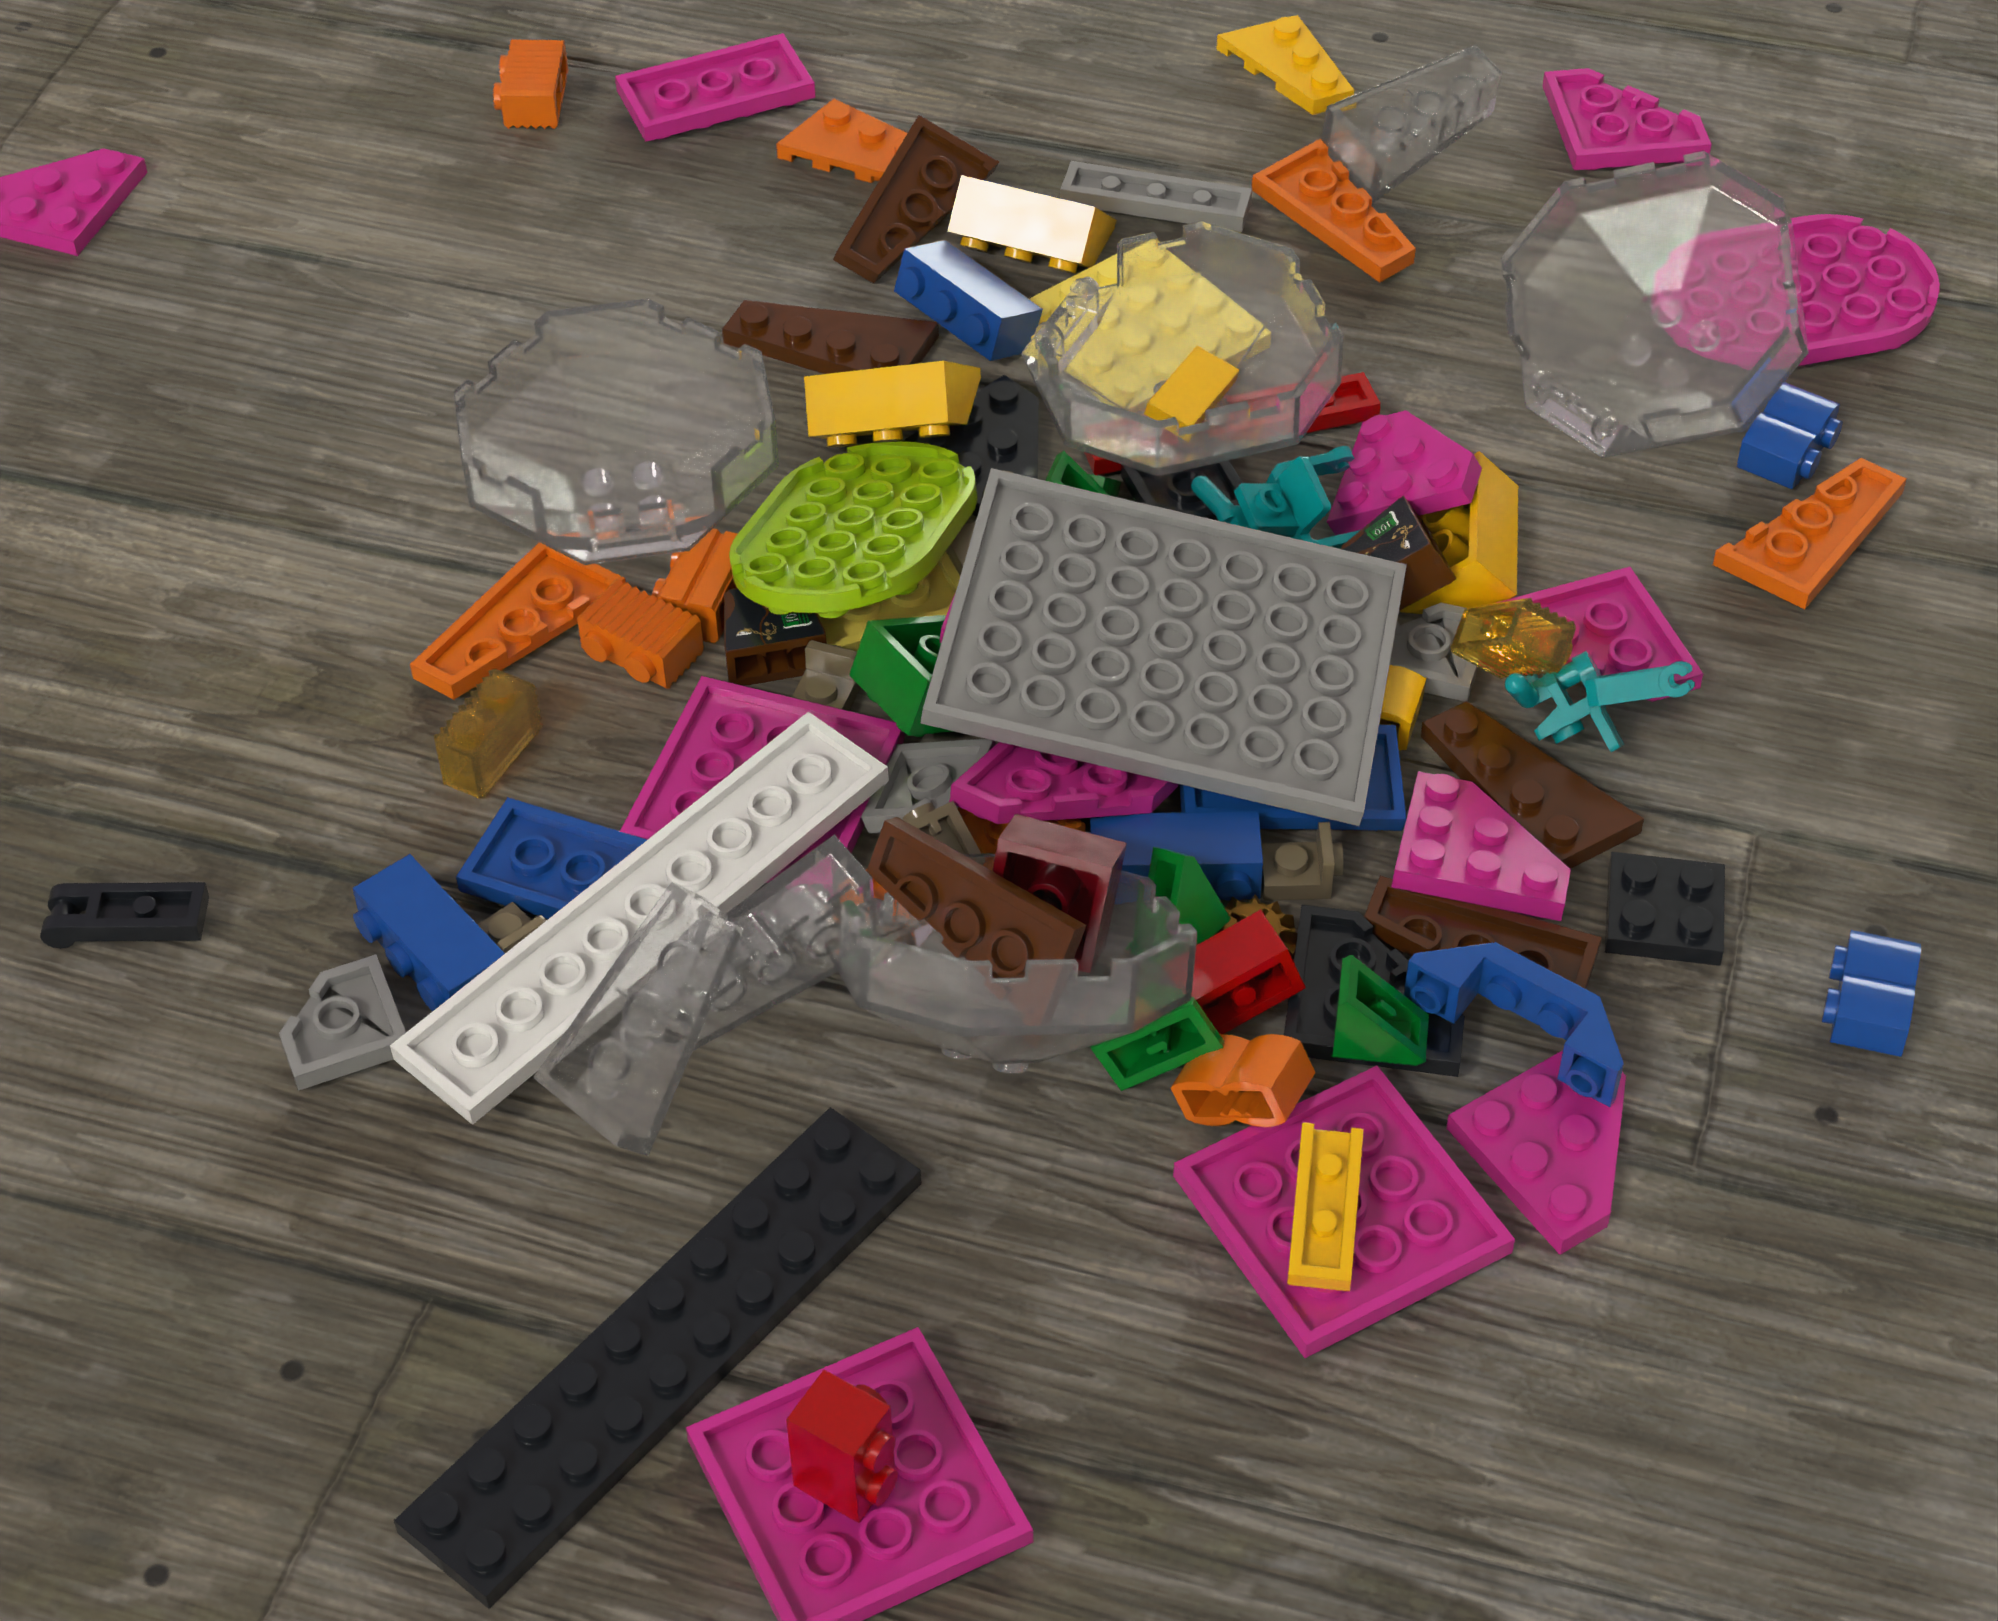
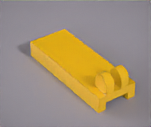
[1287,1122,1364,1292]

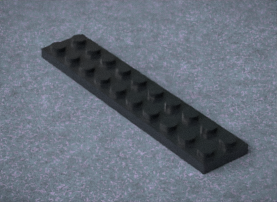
[394,1107,921,1609]

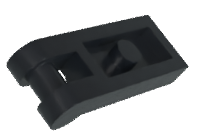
[40,882,210,949]

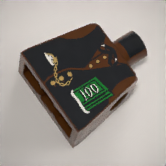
[1341,496,1457,611]
[724,588,827,686]

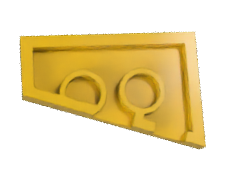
[1217,15,1354,115]

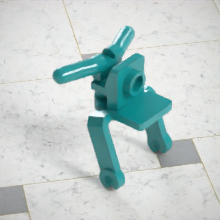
[1191,446,1360,549]
[1505,650,1695,752]

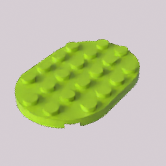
[729,441,977,618]

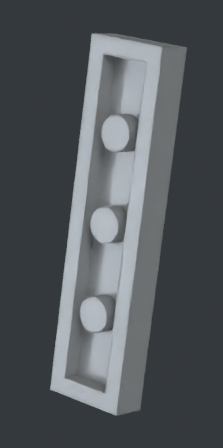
[1060,161,1252,232]

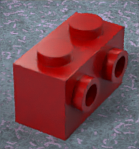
[1159,909,1306,1034]
[786,1369,898,1523]

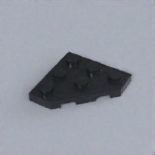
[902,375,1039,517]
[1284,905,1465,1077]

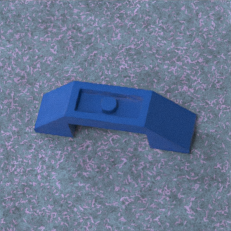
[1404,942,1624,1107]

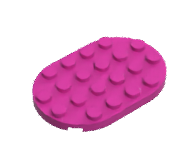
[1652,214,1940,374]

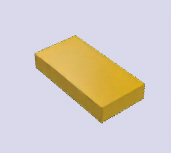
[1144,345,1240,439]

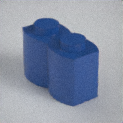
[1737,382,1843,489]
[1822,930,1921,1057]

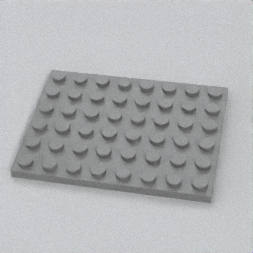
[921,468,1407,826]

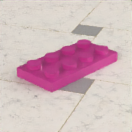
[615,33,816,142]

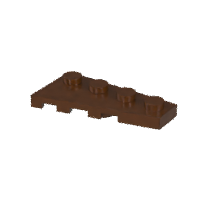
[833,115,999,284]
[722,300,939,374]
[1421,701,1644,869]
[866,817,1086,1033]
[1364,875,1602,989]

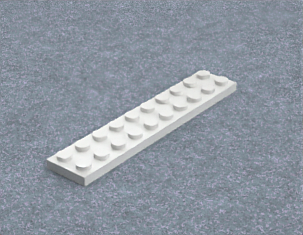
[390,712,889,1125]

